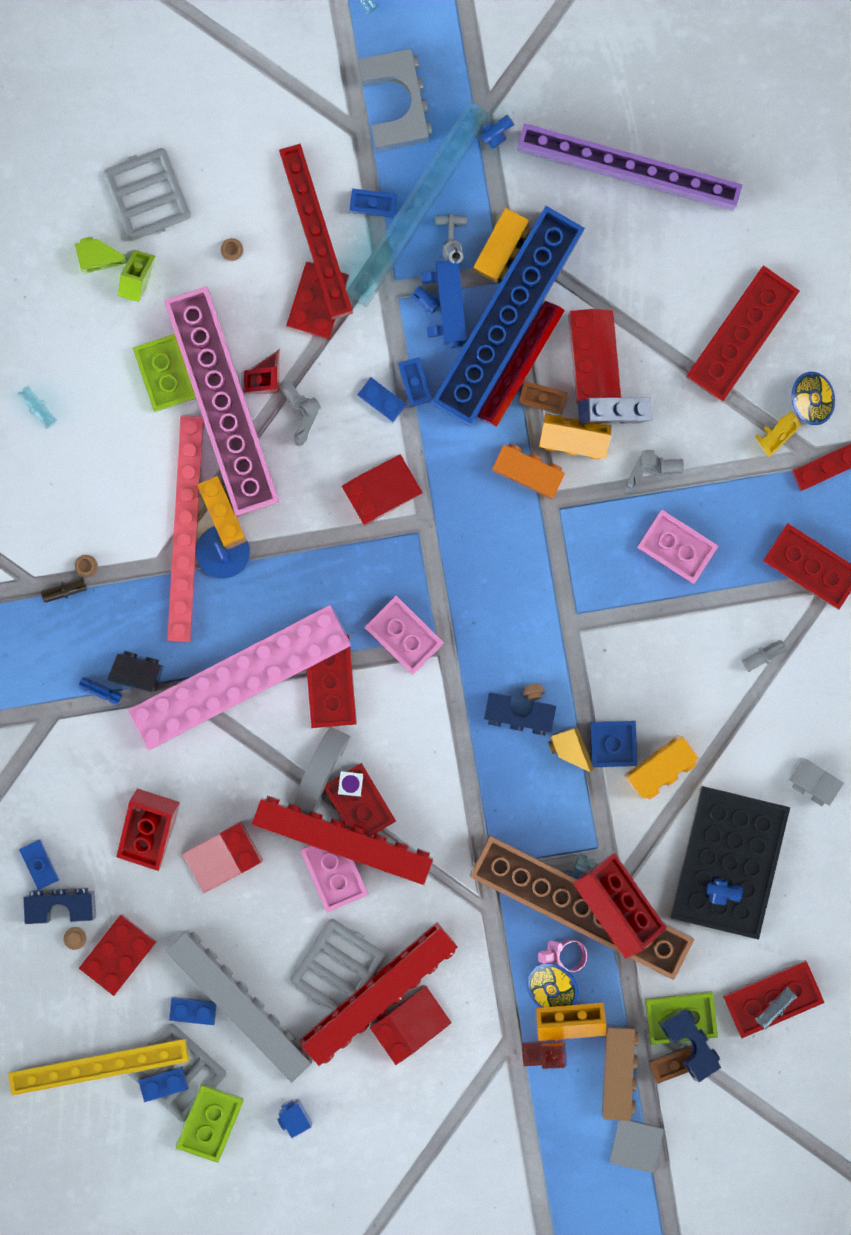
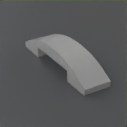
[294,727,351,814]

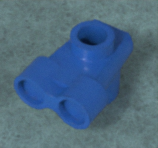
[480,115,515,149]
[707,879,744,905]

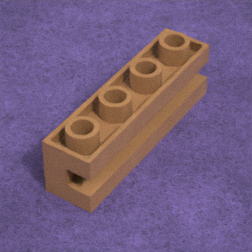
[602,1025,639,1121]

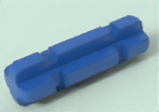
[78,677,122,705]

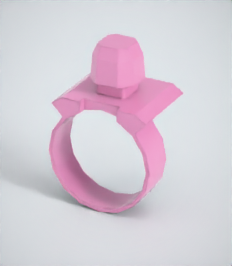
[538,939,587,972]

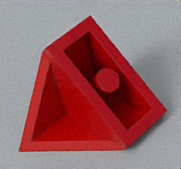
[244,349,280,394]

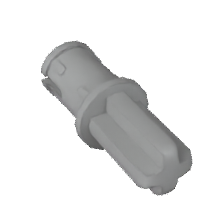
[742,640,787,672]

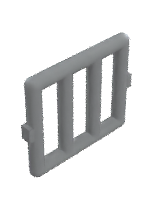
[103,148,191,241]
[291,919,386,1010]
[128,1024,227,1122]

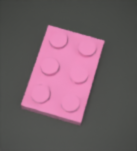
[637,510,719,584]
[364,596,444,675]
[300,846,369,912]

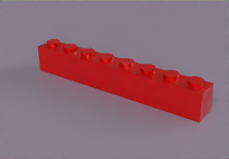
[252,795,433,885]
[299,922,458,1066]

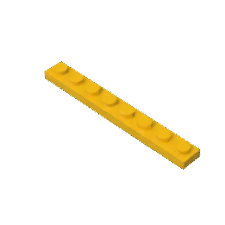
[8,1038,190,1096]

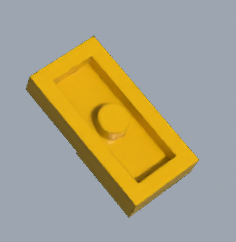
[755,411,801,458]

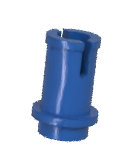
[411,286,440,314]

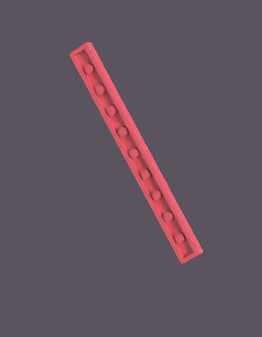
[167,416,204,642]

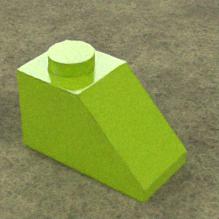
[75,237,127,274]
[117,250,156,302]

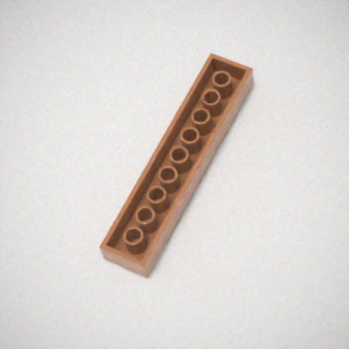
[470,835,695,980]

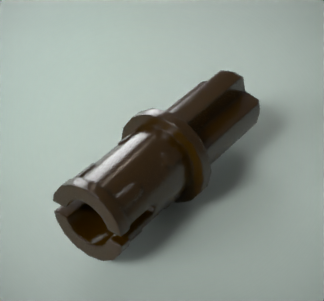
[41,577,87,603]

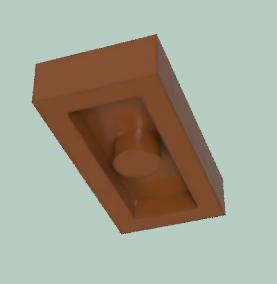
[518,381,568,415]
[648,1046,692,1084]

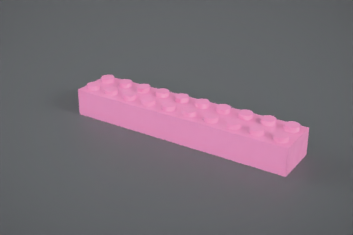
[164,286,280,517]
[128,605,352,750]

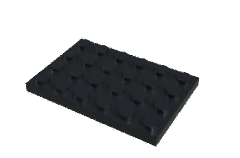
[670,786,791,940]

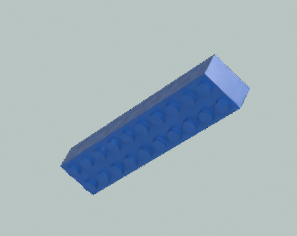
[432,206,585,427]

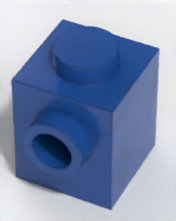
[277,1099,312,1139]

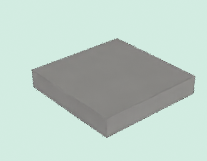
[609,1120,664,1173]

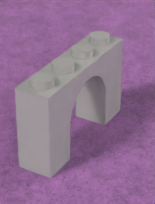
[358,49,432,152]

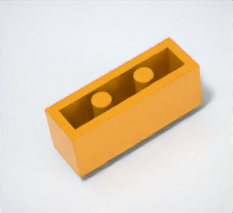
[473,207,531,284]
[539,413,612,460]
[197,476,248,550]
[536,1003,606,1041]

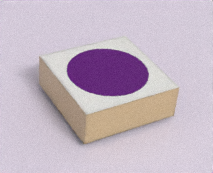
[338,771,363,797]

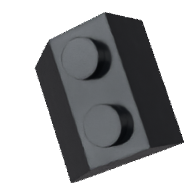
[107,651,164,692]

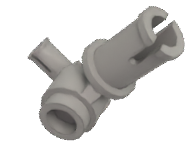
[434,213,467,263]
[279,380,321,446]
[624,450,684,494]

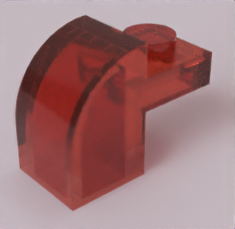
[521,1040,567,1069]

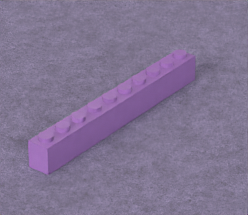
[517,123,743,211]

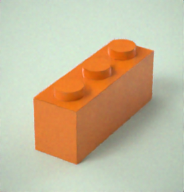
[492,443,565,499]

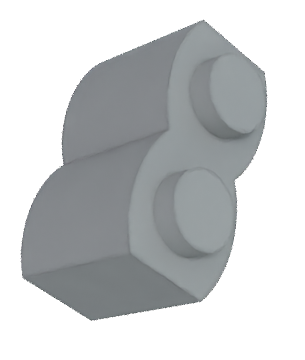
[789,758,844,806]

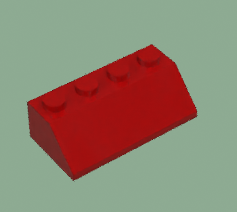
[568,309,621,404]
[573,852,667,959]

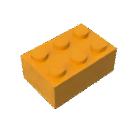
[624,735,699,800]

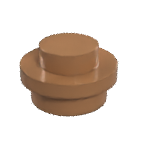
[221,238,243,261]
[75,555,98,577]
[523,683,545,701]
[64,927,87,950]

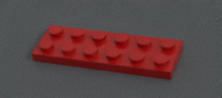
[685,265,800,402]

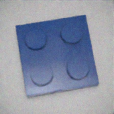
[590,721,637,768]

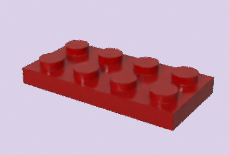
[762,523,851,610]
[307,634,357,728]
[723,960,825,1039]

